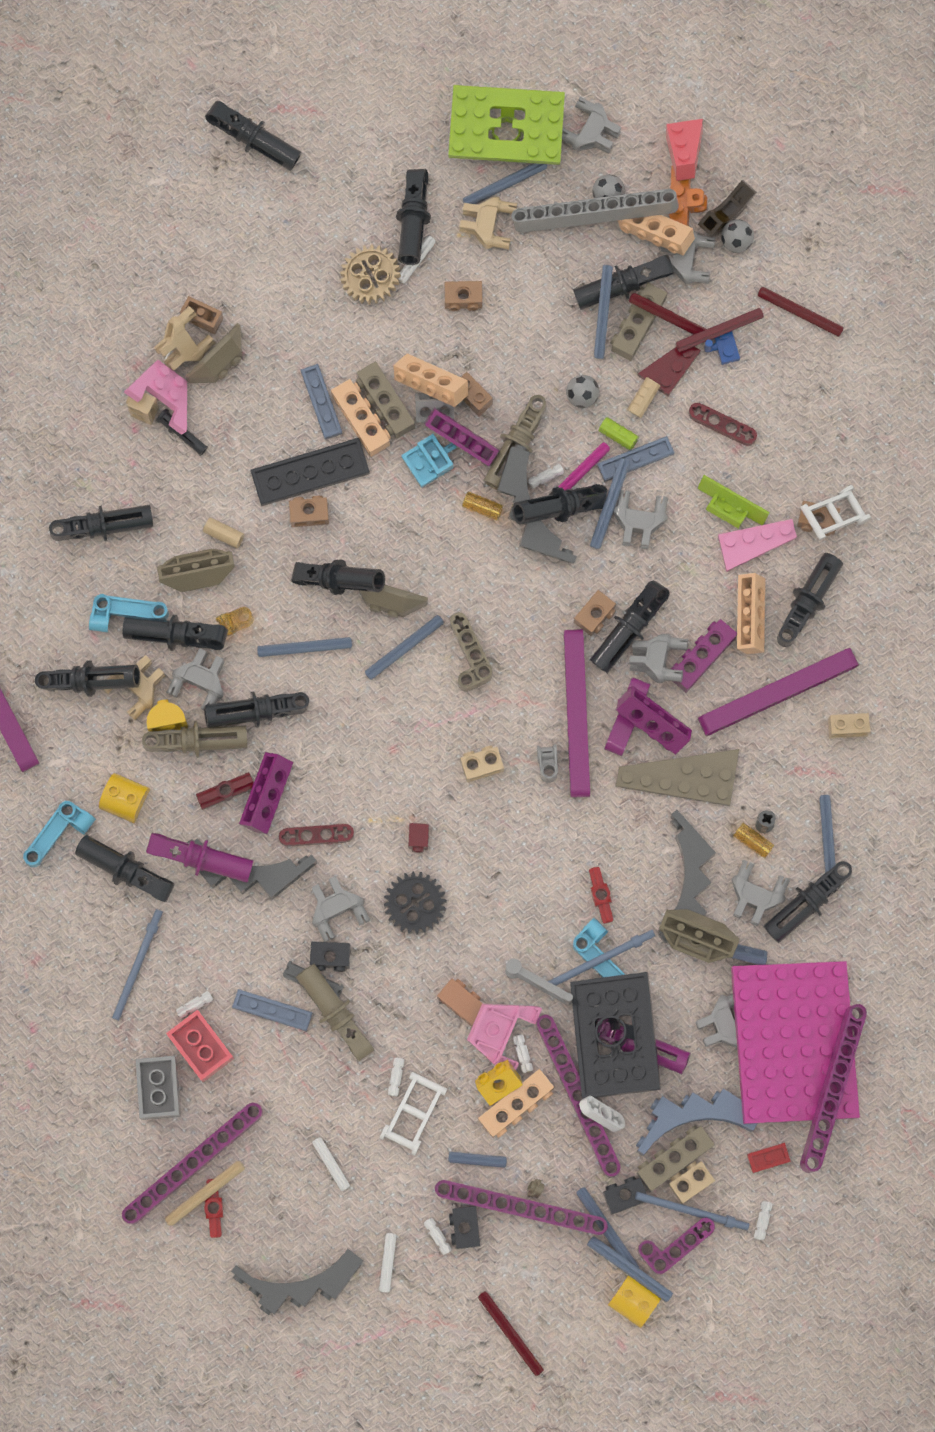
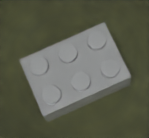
[136,1056,181,1120]

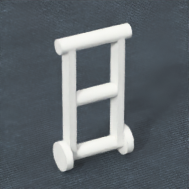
[800,485,872,540]
[379,1072,447,1156]

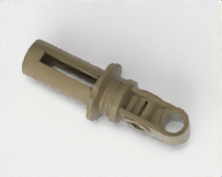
[483,395,546,490]
[142,721,247,758]
[296,963,374,1061]

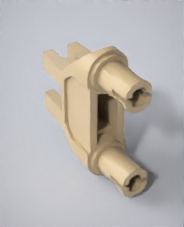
[459,197,518,250]
[154,306,216,370]
[103,655,165,720]

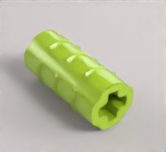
[598,417,639,450]

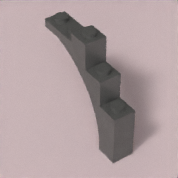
[231,1249,364,1315]

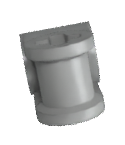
[537,744,558,783]

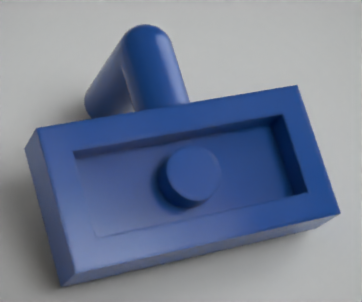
[704,331,740,365]

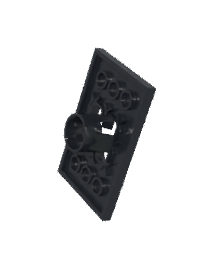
[570,972,661,1099]

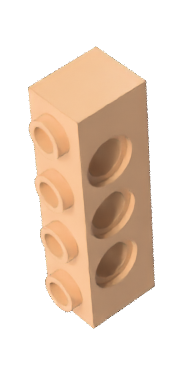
[618,215,695,256]
[393,353,468,407]
[331,379,391,457]
[737,573,765,654]
[478,1069,554,1138]

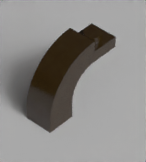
[698,180,757,237]

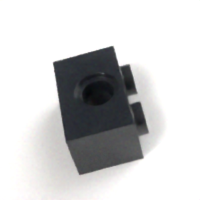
[310,942,351,972]
[603,1176,646,1215]
[449,1206,480,1249]

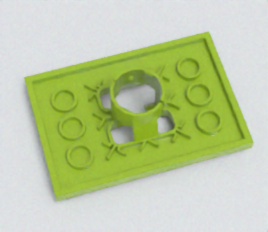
[448,85,565,165]

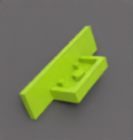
[697,475,770,529]

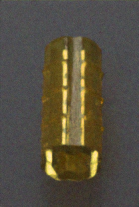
[462,491,503,521]
[734,822,775,859]

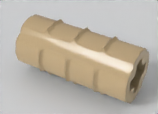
[627,377,660,418]
[203,517,245,549]

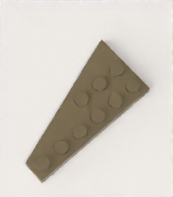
[616,749,739,806]

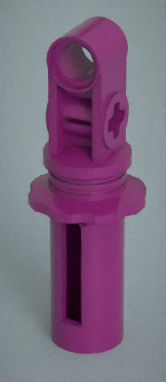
[146,833,254,883]
[597,1019,691,1075]

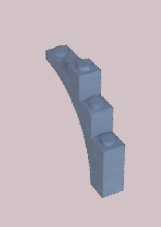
[636,1088,758,1156]

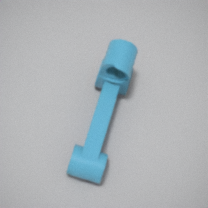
[89,594,169,633]
[23,801,96,867]
[573,918,625,978]

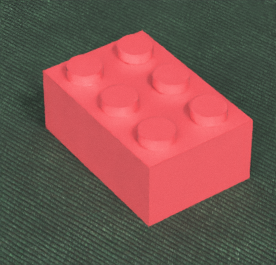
[166,1010,234,1082]

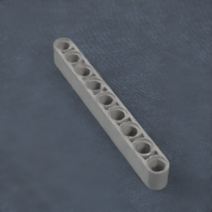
[511,189,679,233]

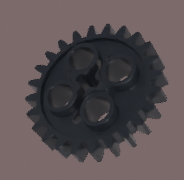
[384,871,447,935]

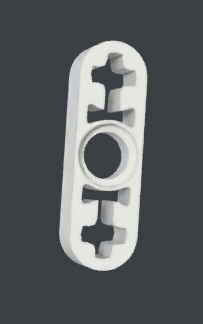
[579,1096,625,1132]

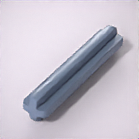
[448,1152,507,1168]

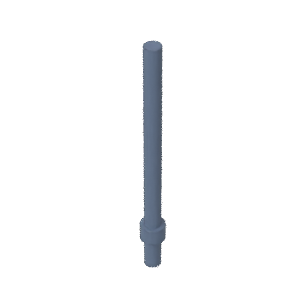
[112,909,163,1021]
[548,930,655,986]
[635,1192,749,1231]

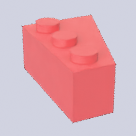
[666,119,703,181]

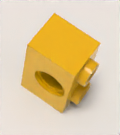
[475,1059,523,1106]

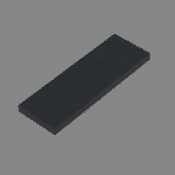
[250,438,370,506]

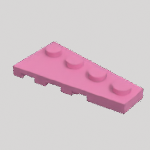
[718,519,797,572]

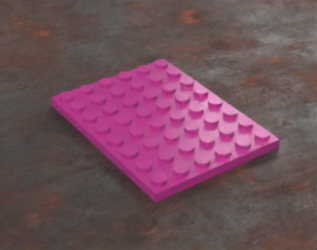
[731,961,860,1124]

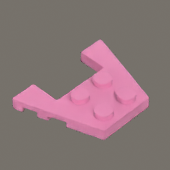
[124,360,187,435]
[467,1004,542,1070]

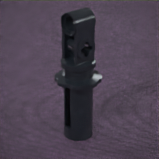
[205,101,302,171]
[396,169,431,265]
[573,255,675,310]
[512,484,607,525]
[49,505,154,541]
[777,553,843,647]
[291,559,385,595]
[590,580,670,674]
[122,614,228,651]
[35,660,140,697]
[204,691,309,728]
[75,835,175,902]
[763,861,852,944]

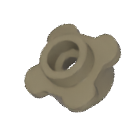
[527,1179,545,1198]

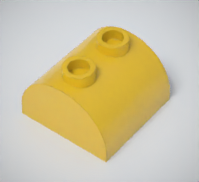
[147,699,189,732]
[99,773,150,823]
[608,1275,661,1328]

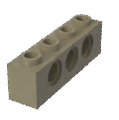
[610,283,667,361]
[355,361,415,439]
[636,1126,715,1192]

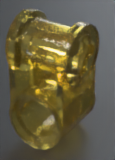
[215,607,254,636]

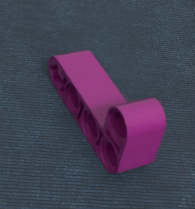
[604,677,650,756]
[638,1218,715,1275]

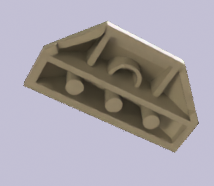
[185,323,242,383]
[157,549,235,592]
[359,585,428,618]
[659,909,740,963]

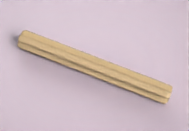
[165,1161,245,1226]

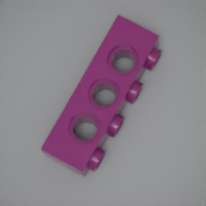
[424,407,499,466]
[671,619,737,693]
[616,686,692,755]
[239,752,294,834]

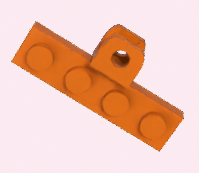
[669,165,708,237]

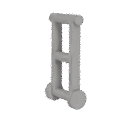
[505,958,573,1005]

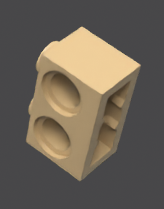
[126,393,159,425]
[828,713,870,739]
[460,745,504,783]
[668,1161,715,1204]

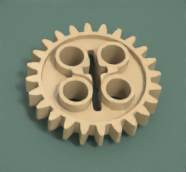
[340,244,401,305]

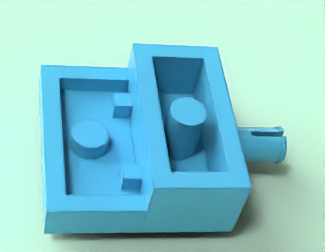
[401,434,457,488]

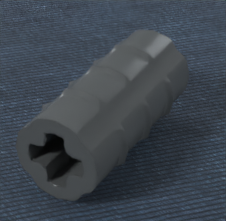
[755,810,776,834]

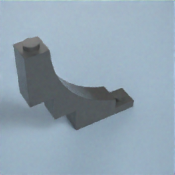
[497,445,577,564]
[658,810,716,944]
[187,838,317,900]

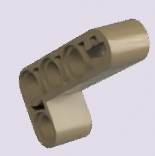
[450,612,493,692]

